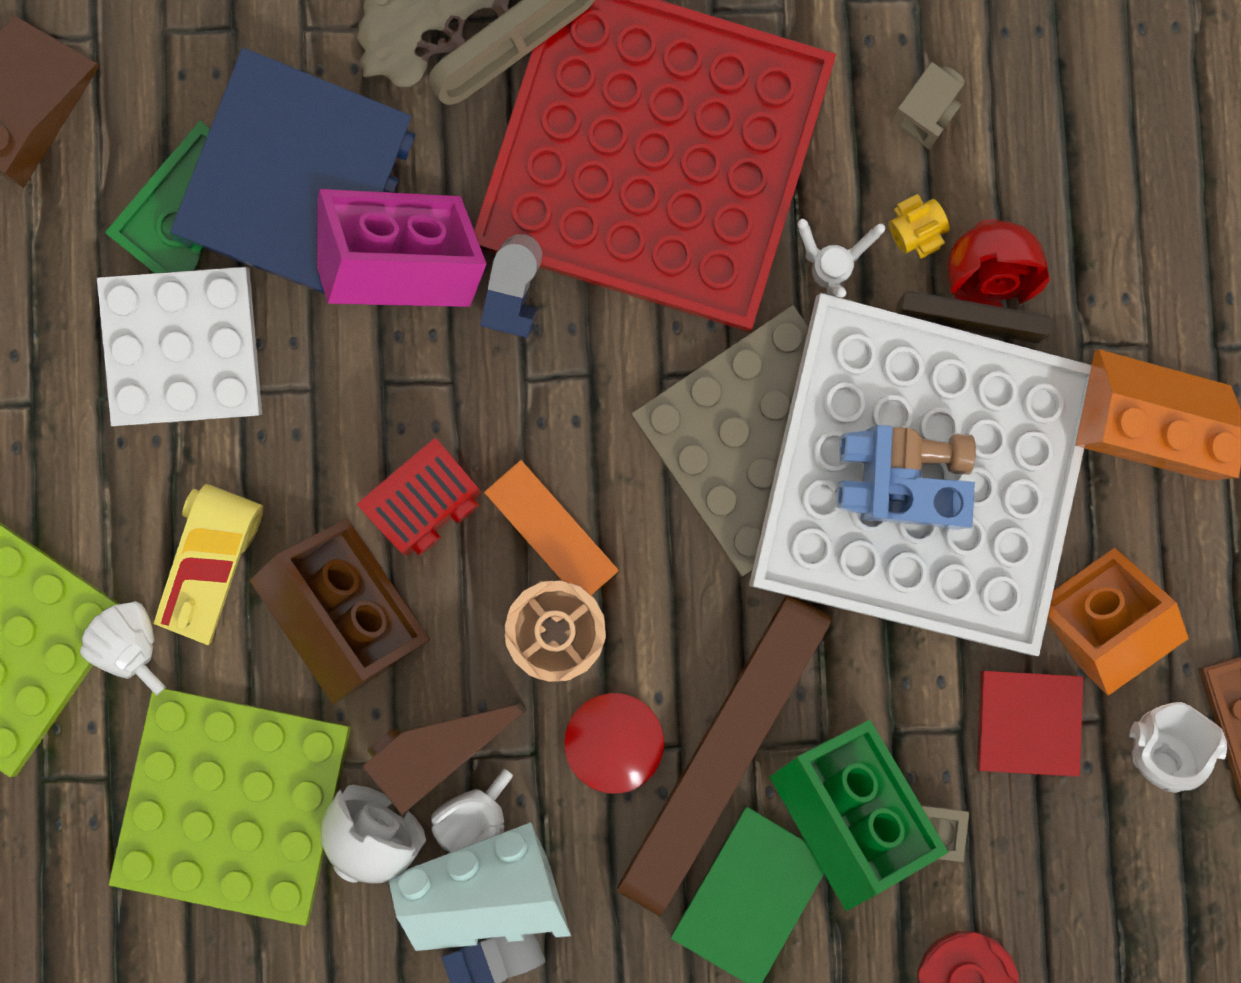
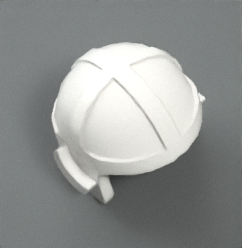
[1129,702,1227,793]

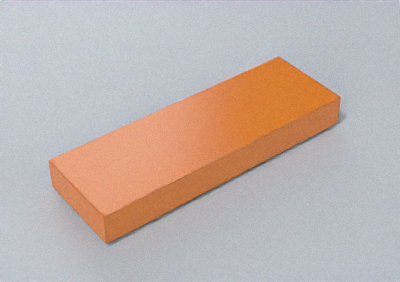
[484,460,619,596]

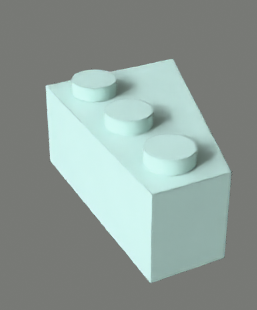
[389,822,571,951]

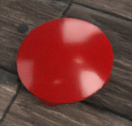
[564,693,664,794]

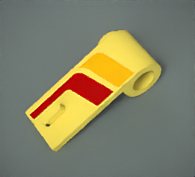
[153,484,264,645]

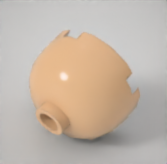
[505,581,606,682]

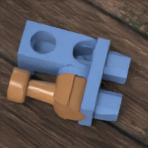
[837,425,976,530]

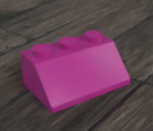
[317,189,486,307]

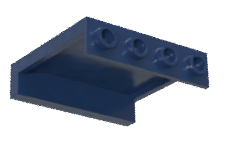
[170,47,416,305]

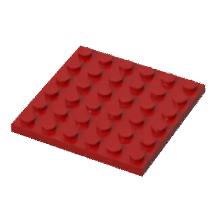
[474,0,837,333]

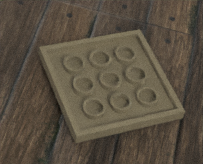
[631,305,809,577]

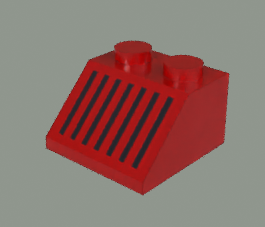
[357,437,482,556]

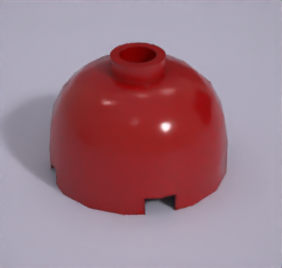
[948,219,1050,307]

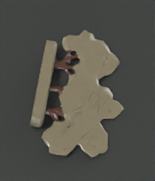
[356,0,595,105]

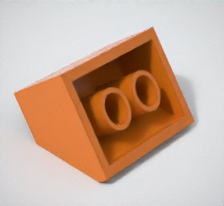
[1075,349,1241,481]

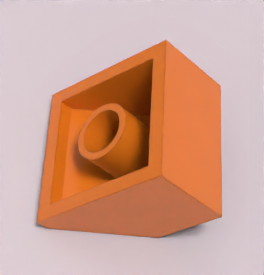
[1047,547,1189,696]

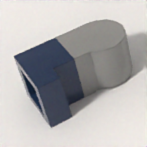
[480,234,542,338]
[441,933,546,983]

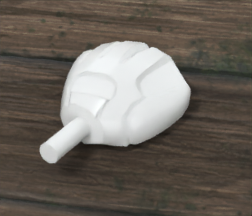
[80,601,166,696]
[431,768,513,853]

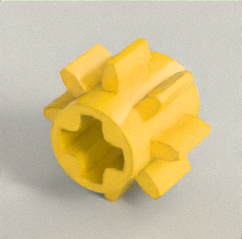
[888,194,950,259]

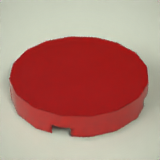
[917,931,1019,983]

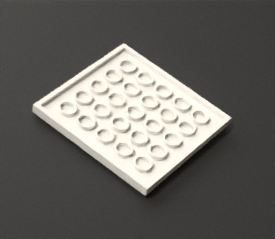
[749,293,1092,656]

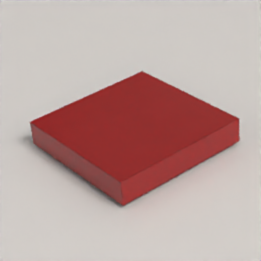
[977,671,1083,777]

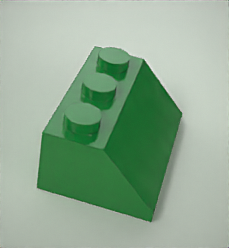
[769,720,949,912]

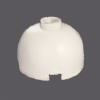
[321,785,426,883]

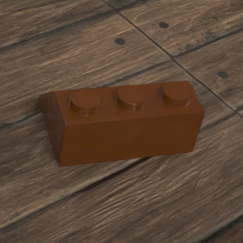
[249,519,430,704]

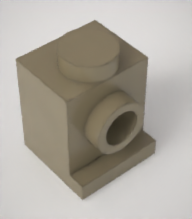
[891,62,965,150]

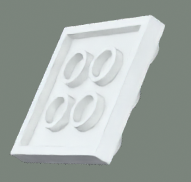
[97,267,262,426]

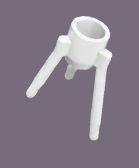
[798,219,885,298]

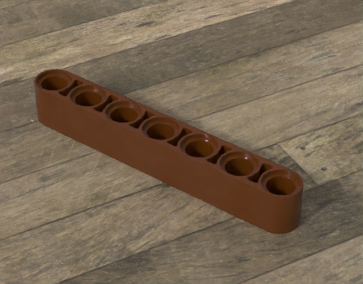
[616,595,833,917]

